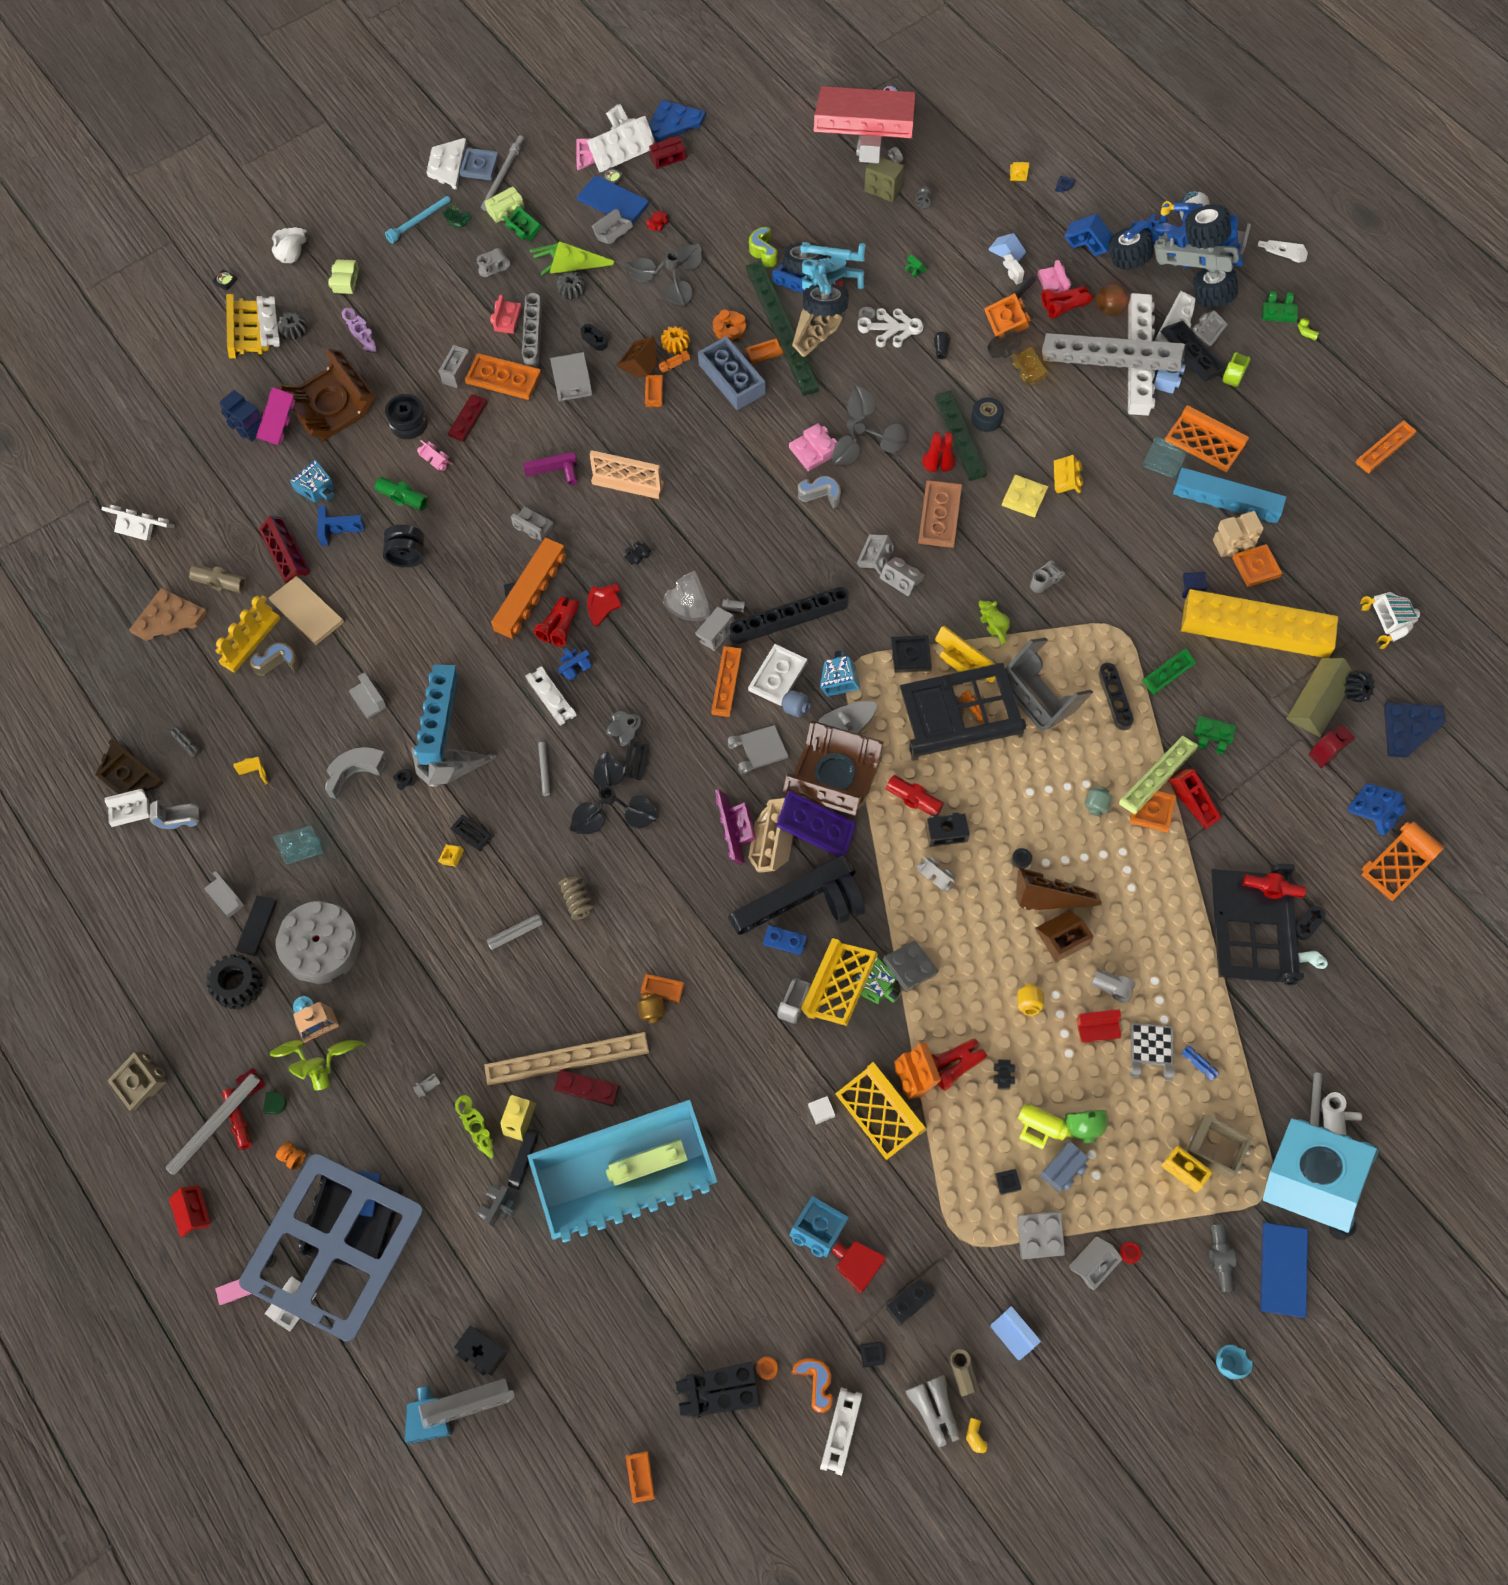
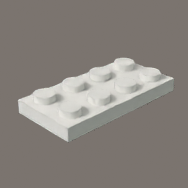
[587,116,655,172]

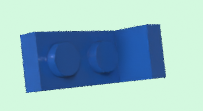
[317,506,365,546]

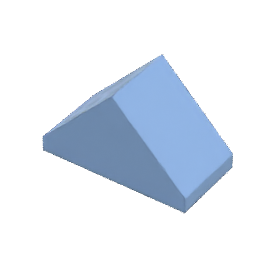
[989,233,1026,263]

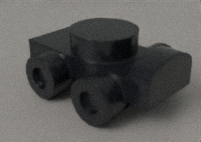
[624,541,651,565]
[993,1059,1015,1090]

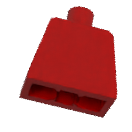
[832,1241,886,1294]

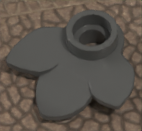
[606,711,642,747]

